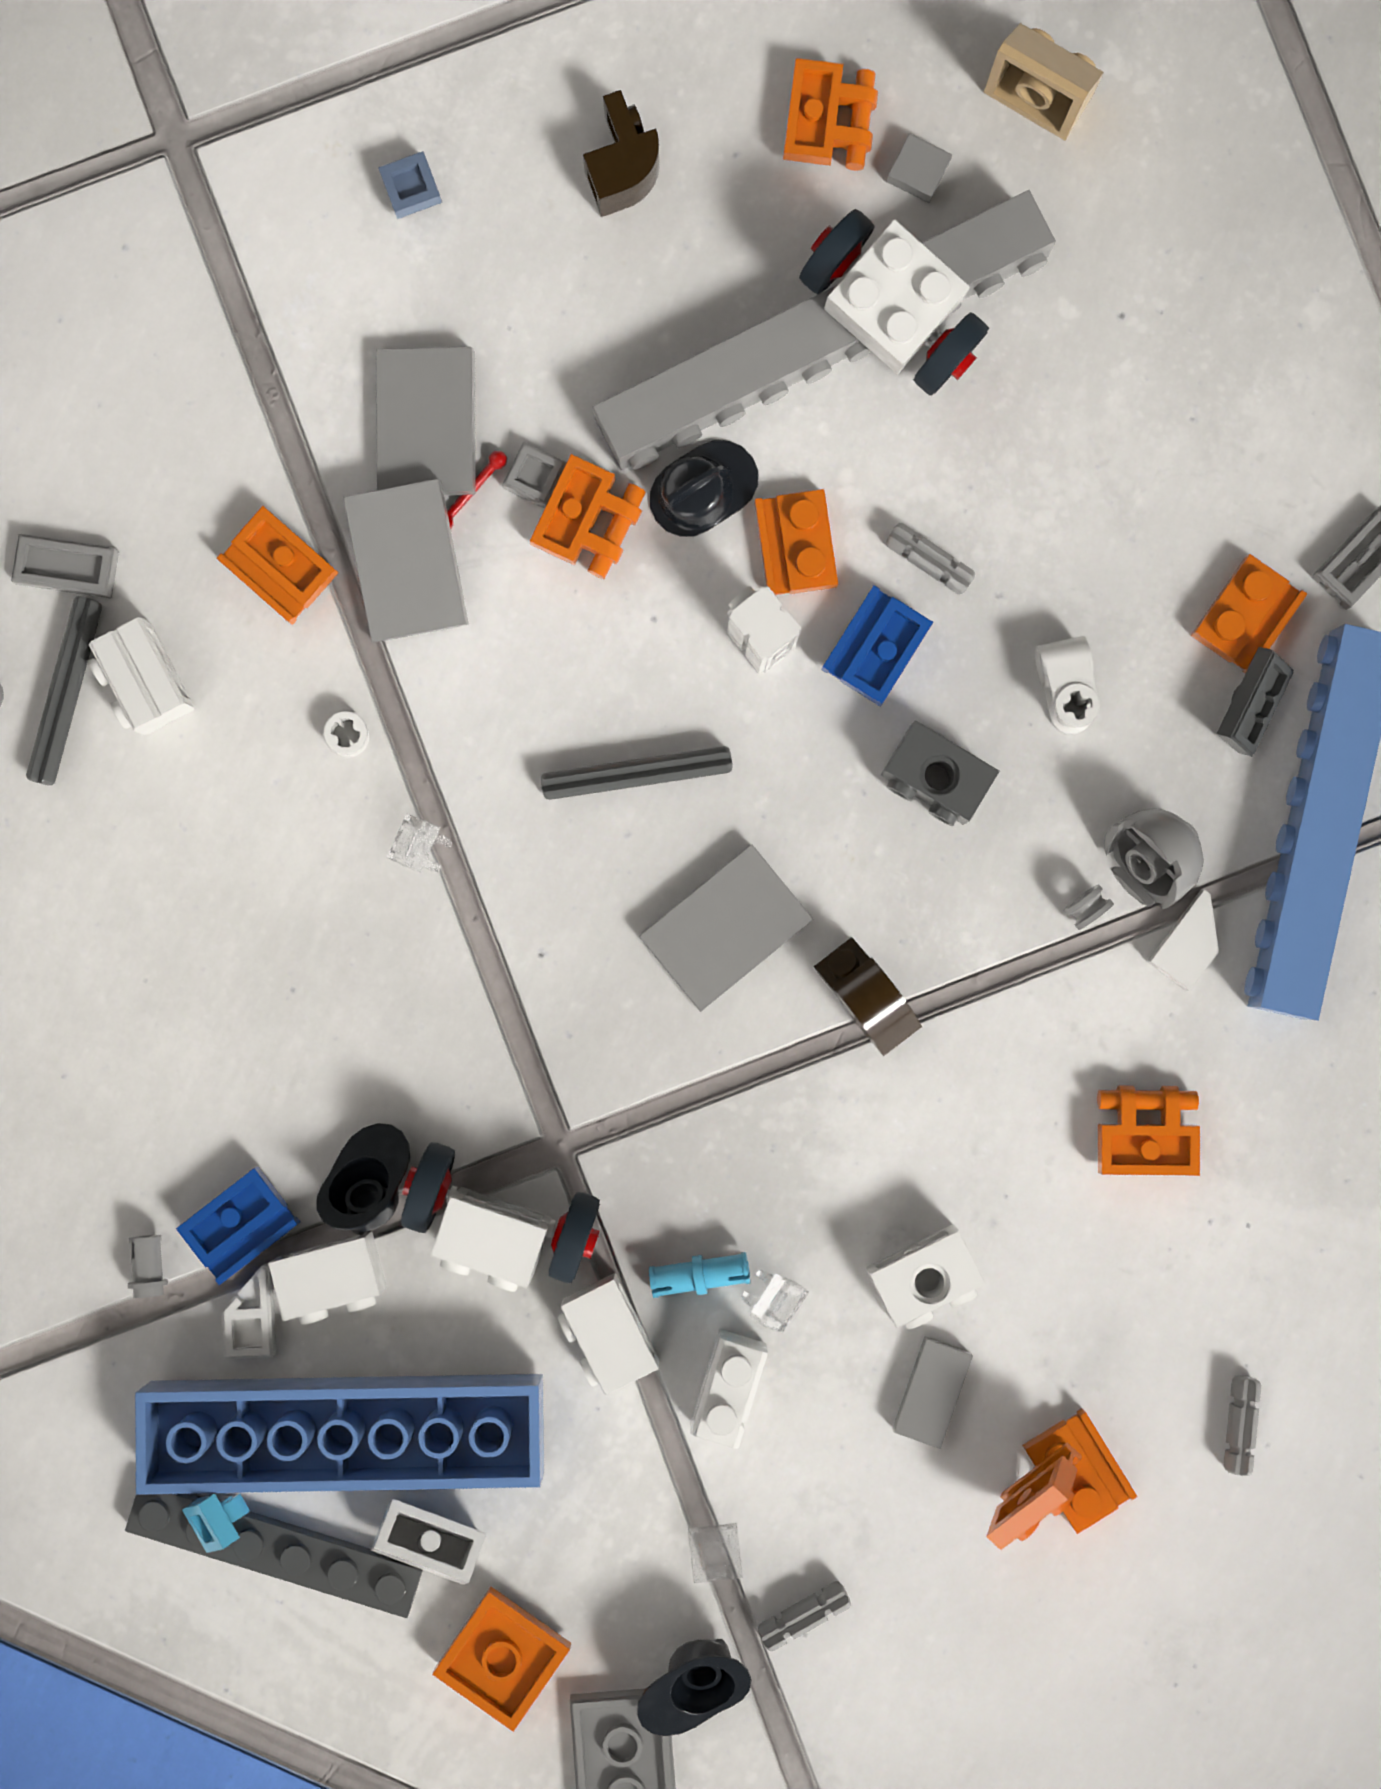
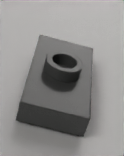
[1216,647,1294,757]

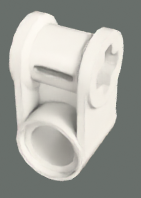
[1035,636,1100,734]

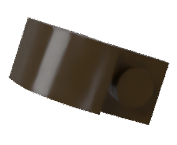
[583,90,660,217]
[813,937,922,1057]

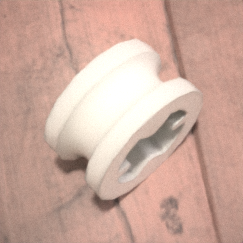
[323,711,369,757]

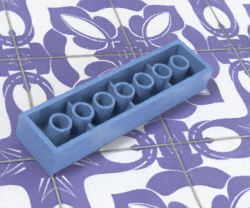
[135,1374,544,1495]

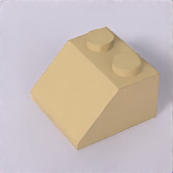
[984,23,1104,141]

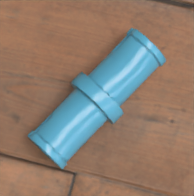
[649,1252,751,1298]

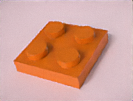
[432,1587,571,1732]

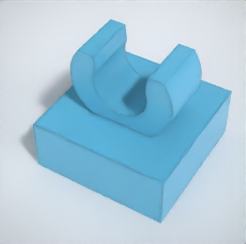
[182,1494,250,1553]

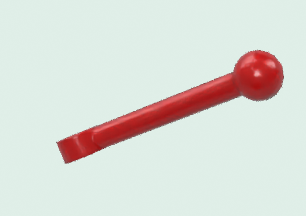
[447,450,507,529]

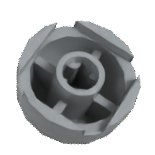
[1104,809,1204,909]

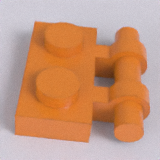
[783,58,878,171]
[530,454,646,579]
[1097,1085,1200,1176]

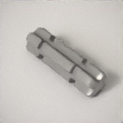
[886,523,975,594]
[1223,1376,1261,1476]
[758,1581,851,1651]

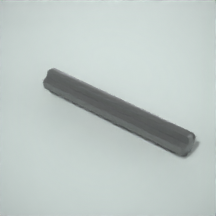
[26,596,102,786]
[541,746,733,800]

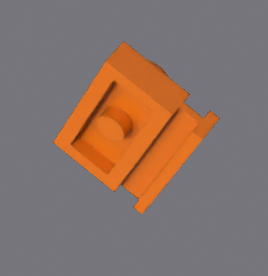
[754,489,838,595]
[216,506,339,625]
[1190,554,1307,674]
[1022,1408,1138,1534]
[986,1443,1082,1550]

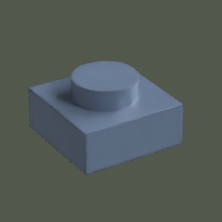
[378,151,442,219]

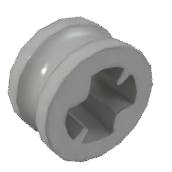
[1063,884,1114,930]

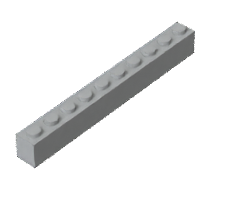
[593,190,1056,470]

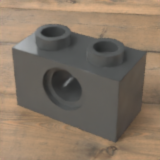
[881,720,1000,827]

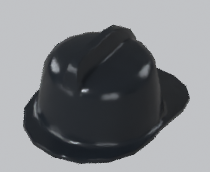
[650,440,758,537]
[316,1123,411,1235]
[637,1639,751,1736]

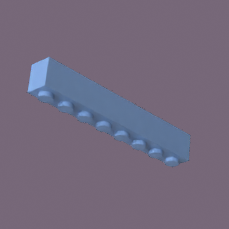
[1244,624,1381,1021]

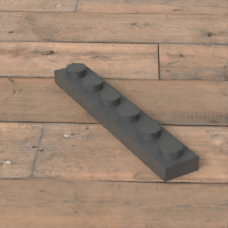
[125,1494,423,1618]

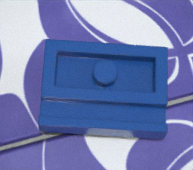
[821,585,933,707]
[176,1166,301,1285]

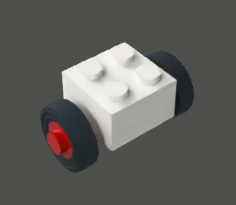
[799,209,989,396]
[401,1142,600,1291]

